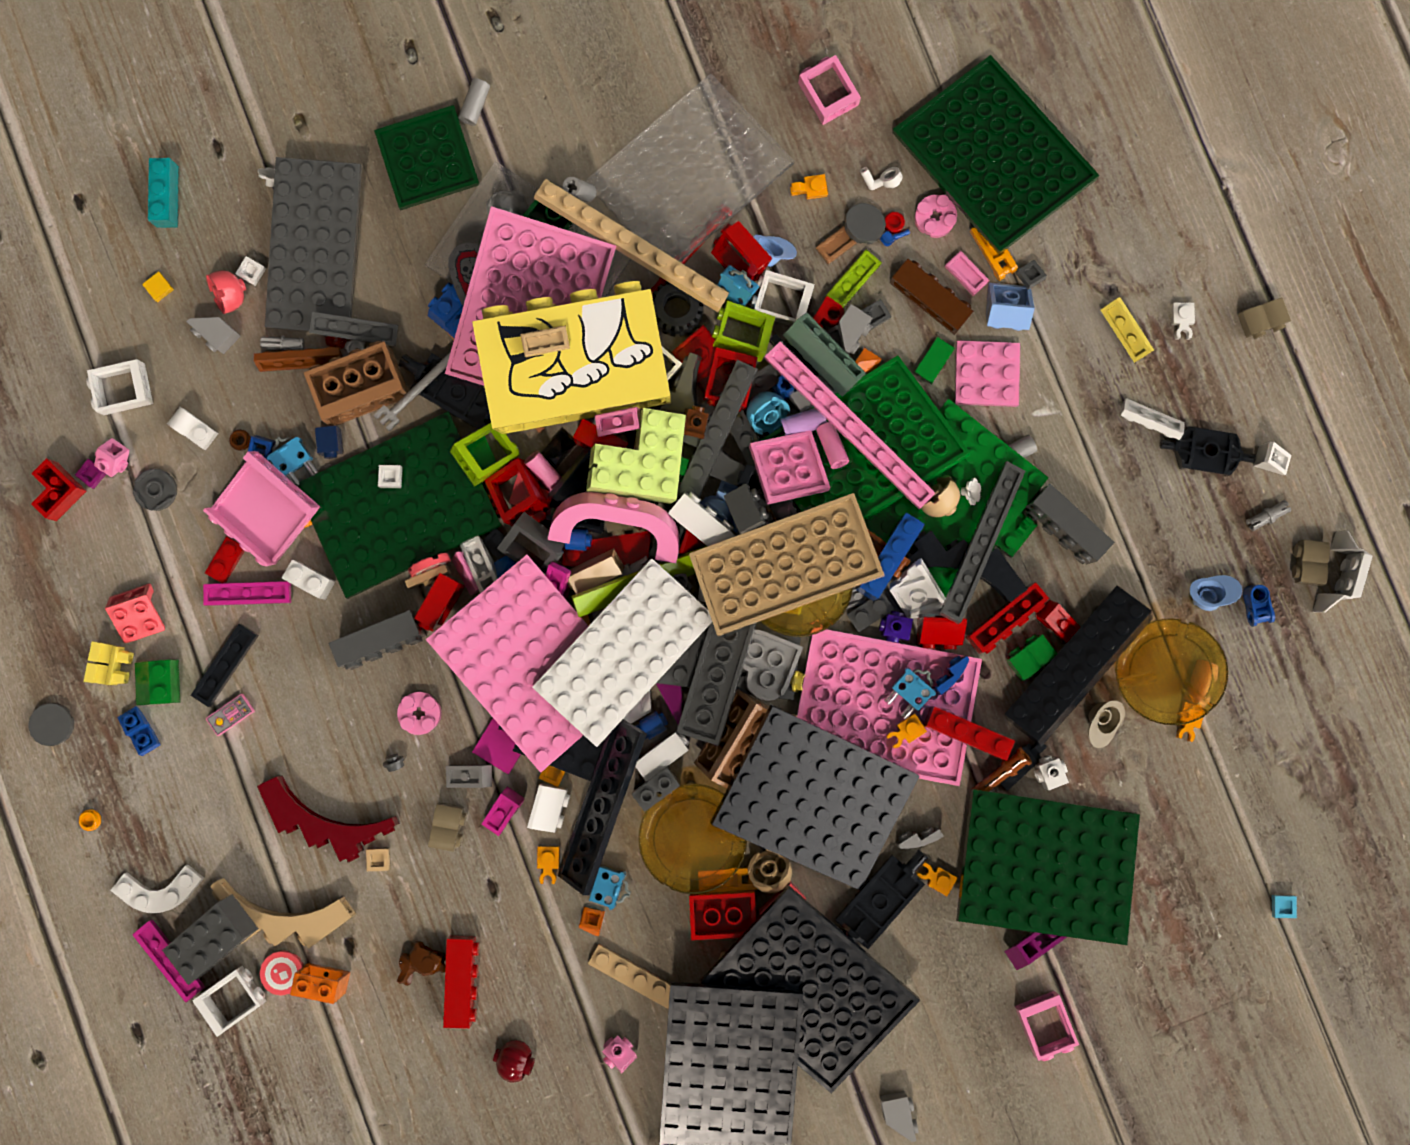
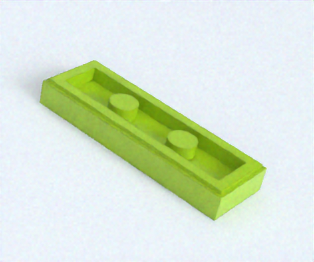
[825,249,882,308]

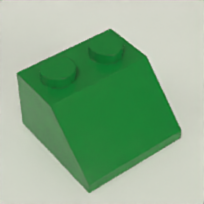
[135,660,180,706]

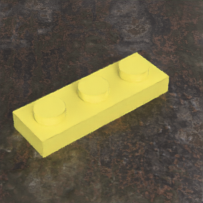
[1101,297,1154,363]

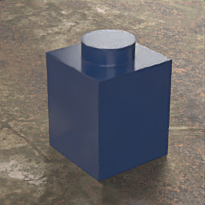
[315,426,343,459]

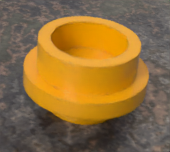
[79,809,101,831]

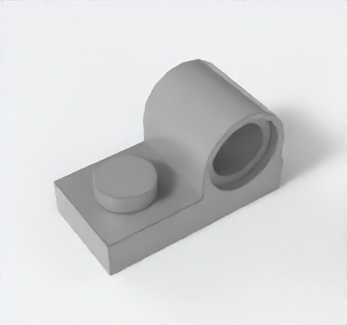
[446,764,492,788]

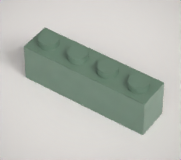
[783,312,866,397]

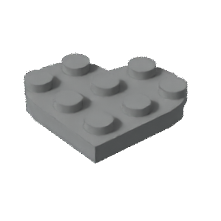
[743,630,803,701]

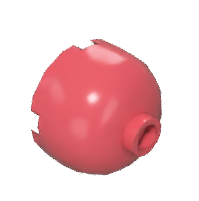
[206,270,246,314]

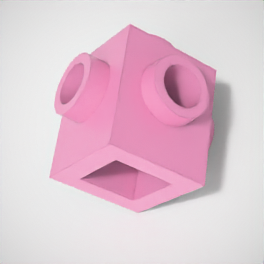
[94,438,129,477]
[602,1035,637,1074]

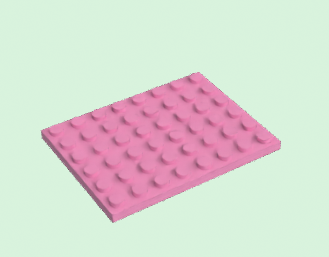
[445,206,616,386]
[426,555,588,773]
[797,627,982,786]

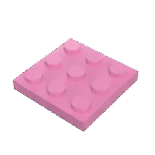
[954,341,1020,407]
[749,430,831,505]

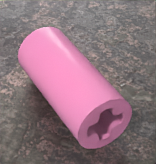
[816,422,849,469]
[524,450,562,492]

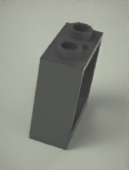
[497,512,565,573]
[632,765,681,812]

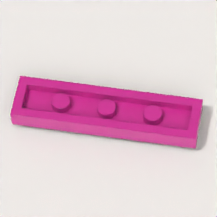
[203,581,291,606]
[132,920,205,1003]

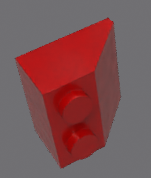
[917,617,967,650]

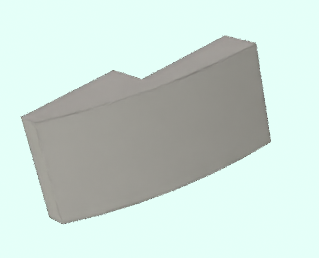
[896,827,944,849]

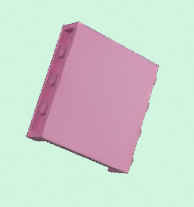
[203,451,320,566]

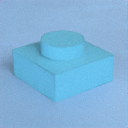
[1272,895,1297,918]

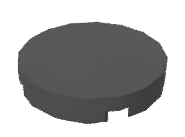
[844,203,886,244]
[133,469,177,511]
[28,703,74,746]

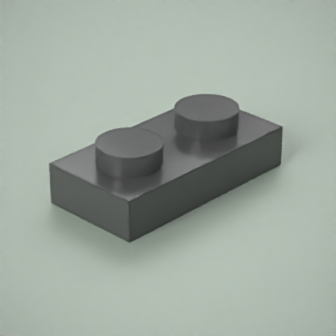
[847,592,894,632]

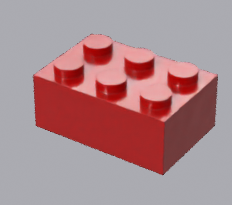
[689,890,756,940]

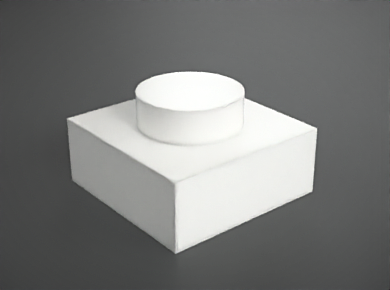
[235,256,266,286]
[378,465,402,488]

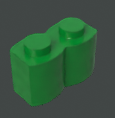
[1006,634,1057,681]

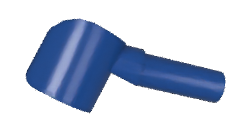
[880,229,910,247]

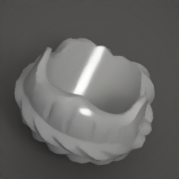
[486,190,529,216]

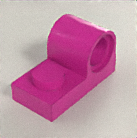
[545,561,571,599]
[482,786,525,836]

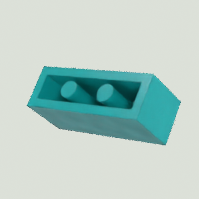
[148,158,179,228]

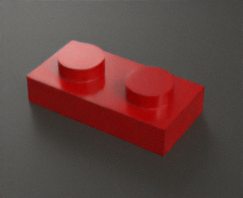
[205,536,245,583]

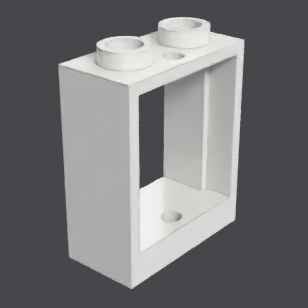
[751,270,815,326]
[86,359,153,415]
[635,731,690,782]
[193,966,266,1037]

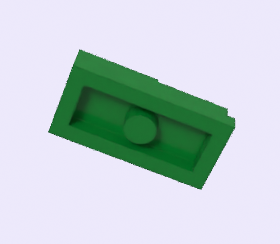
[995,512,1037,558]

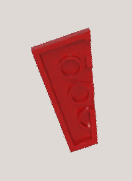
[562,531,651,568]

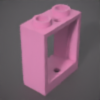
[798,55,861,125]
[1015,990,1079,1061]

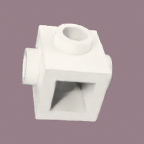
[1034,755,1069,790]

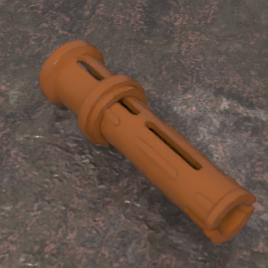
[971,748,1032,792]

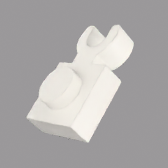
[1171,303,1195,340]

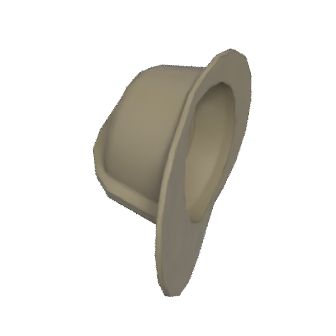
[1088,700,1126,748]

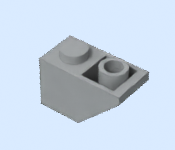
[838,304,873,355]
[186,317,241,354]
[879,1091,919,1142]

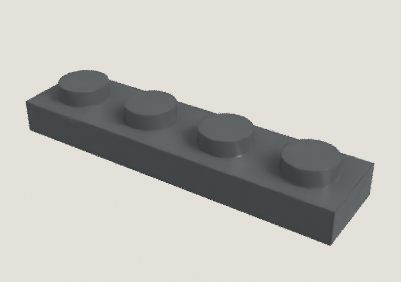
[309,312,398,346]

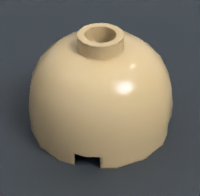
[921,475,960,517]
[748,849,792,894]

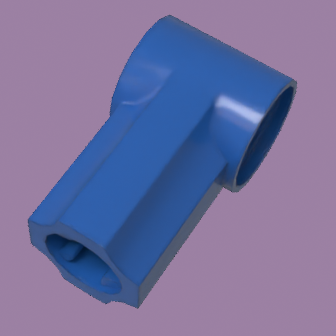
[772,376,797,401]

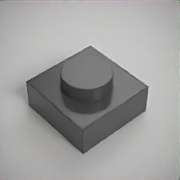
[1016,260,1047,290]

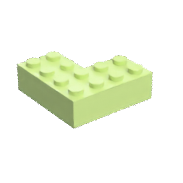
[586,408,686,504]

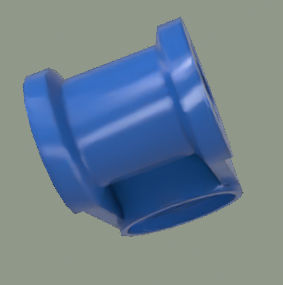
[1243,585,1275,627]

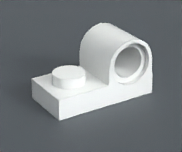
[167,407,218,450]

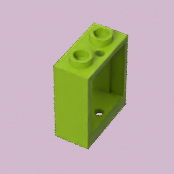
[712,300,775,362]
[450,423,520,486]

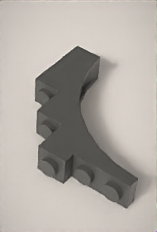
[659,353,746,486]

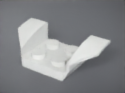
[1313,530,1373,613]

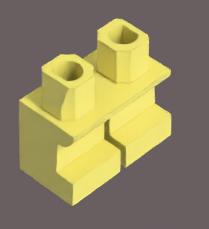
[83,641,134,685]

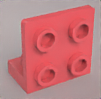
[105,583,165,643]

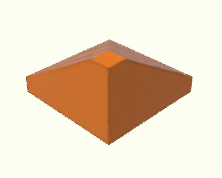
[855,348,882,374]
[579,907,605,937]

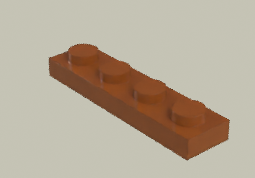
[254,347,343,372]

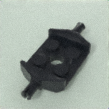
[1160,426,1256,477]

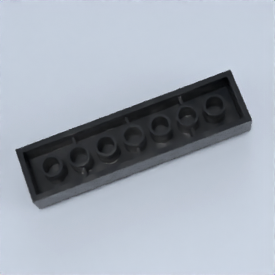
[1005,585,1153,747]

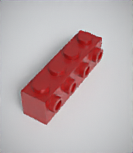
[965,582,1050,654]

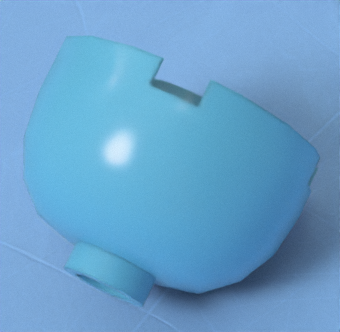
[747,391,790,435]

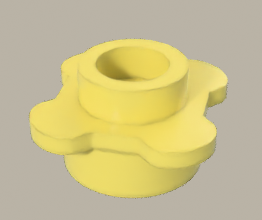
[790,671,806,692]

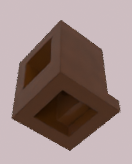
[684,405,709,439]

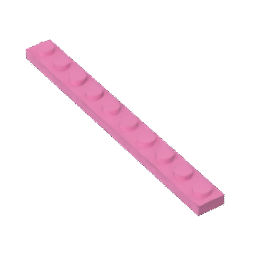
[765,342,935,510]

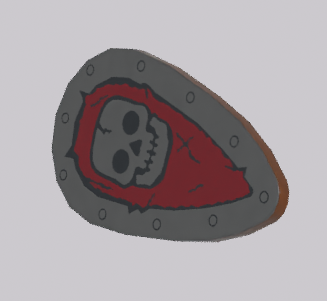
[448,242,480,306]

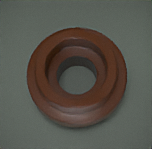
[229,429,251,451]

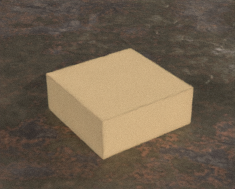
[366,848,390,872]

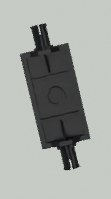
[398,353,491,430]
[498,725,605,781]
[835,849,929,949]

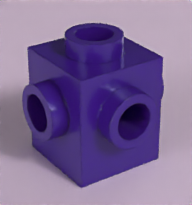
[879,611,913,643]

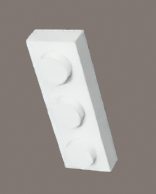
[1120,398,1185,440]

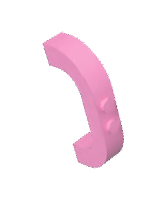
[548,492,679,563]

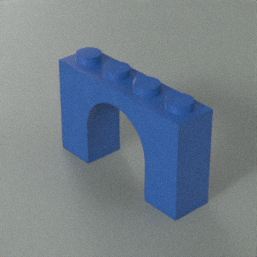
[855,513,925,601]

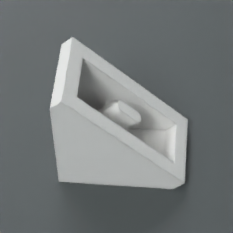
[1253,442,1291,475]

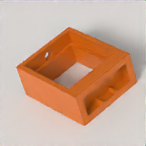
[290,963,350,1004]

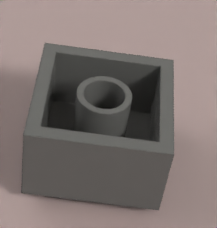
[724,484,776,534]

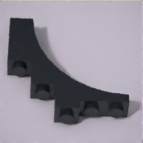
[889,531,1028,602]

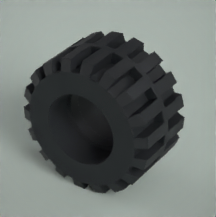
[652,281,703,337]

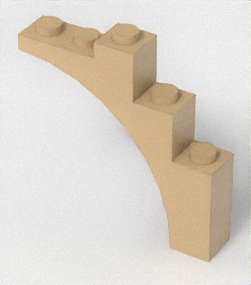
[210,878,356,949]

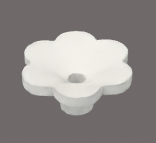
[258,167,275,187]
[961,478,981,505]

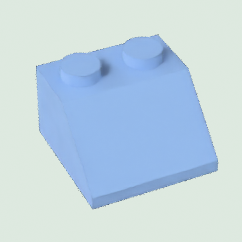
[986,283,1035,331]

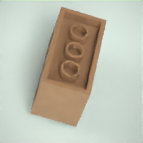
[304,341,409,426]
[694,689,769,788]

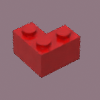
[31,458,87,521]

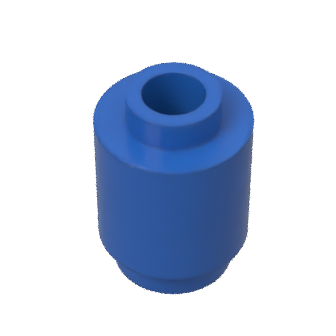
[563,529,592,551]
[636,711,669,740]

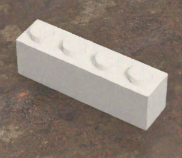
[668,491,741,546]

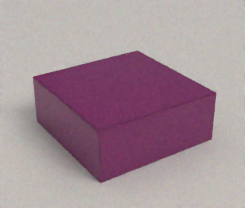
[75,459,106,489]

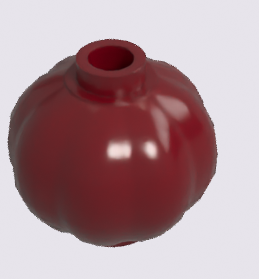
[493,1040,535,1083]

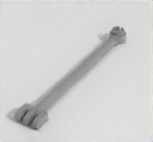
[374,352,451,431]

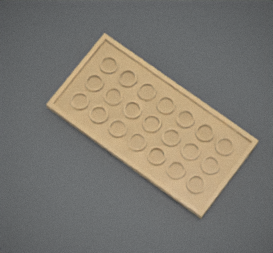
[689,493,885,636]

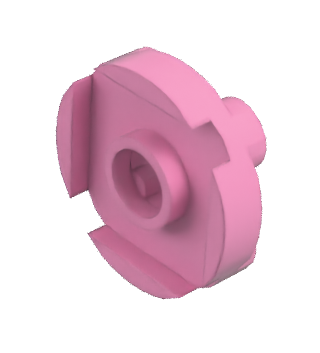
[914,195,957,238]
[397,692,442,735]

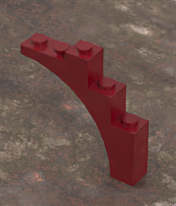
[257,775,400,863]

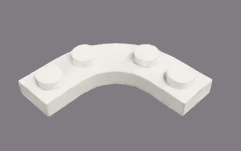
[110,865,204,913]

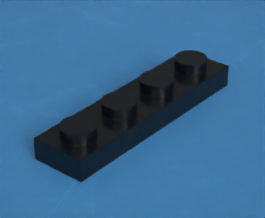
[190,624,259,707]

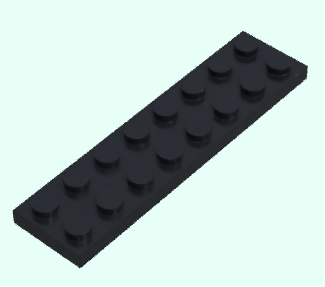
[557,719,647,895]

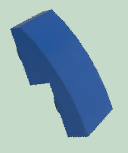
[933,655,970,695]
[117,706,161,756]

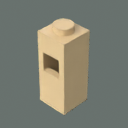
[567,548,624,594]

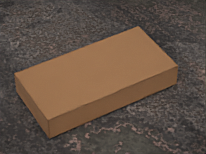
[816,226,857,265]

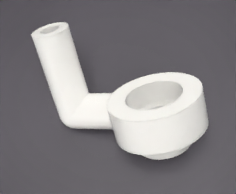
[860,167,903,190]

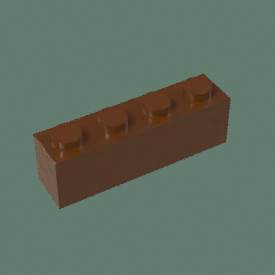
[890,259,974,335]

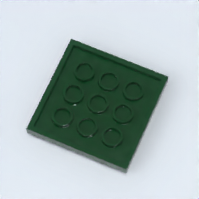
[374,105,480,211]

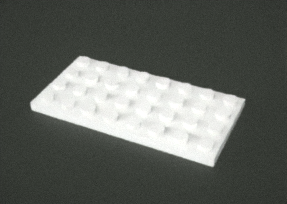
[532,559,712,747]

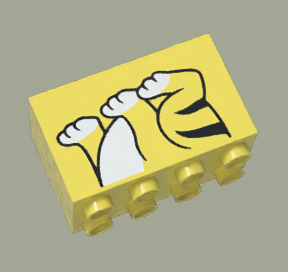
[472,281,671,434]

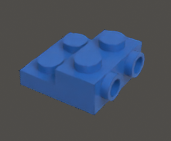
[427,282,463,338]

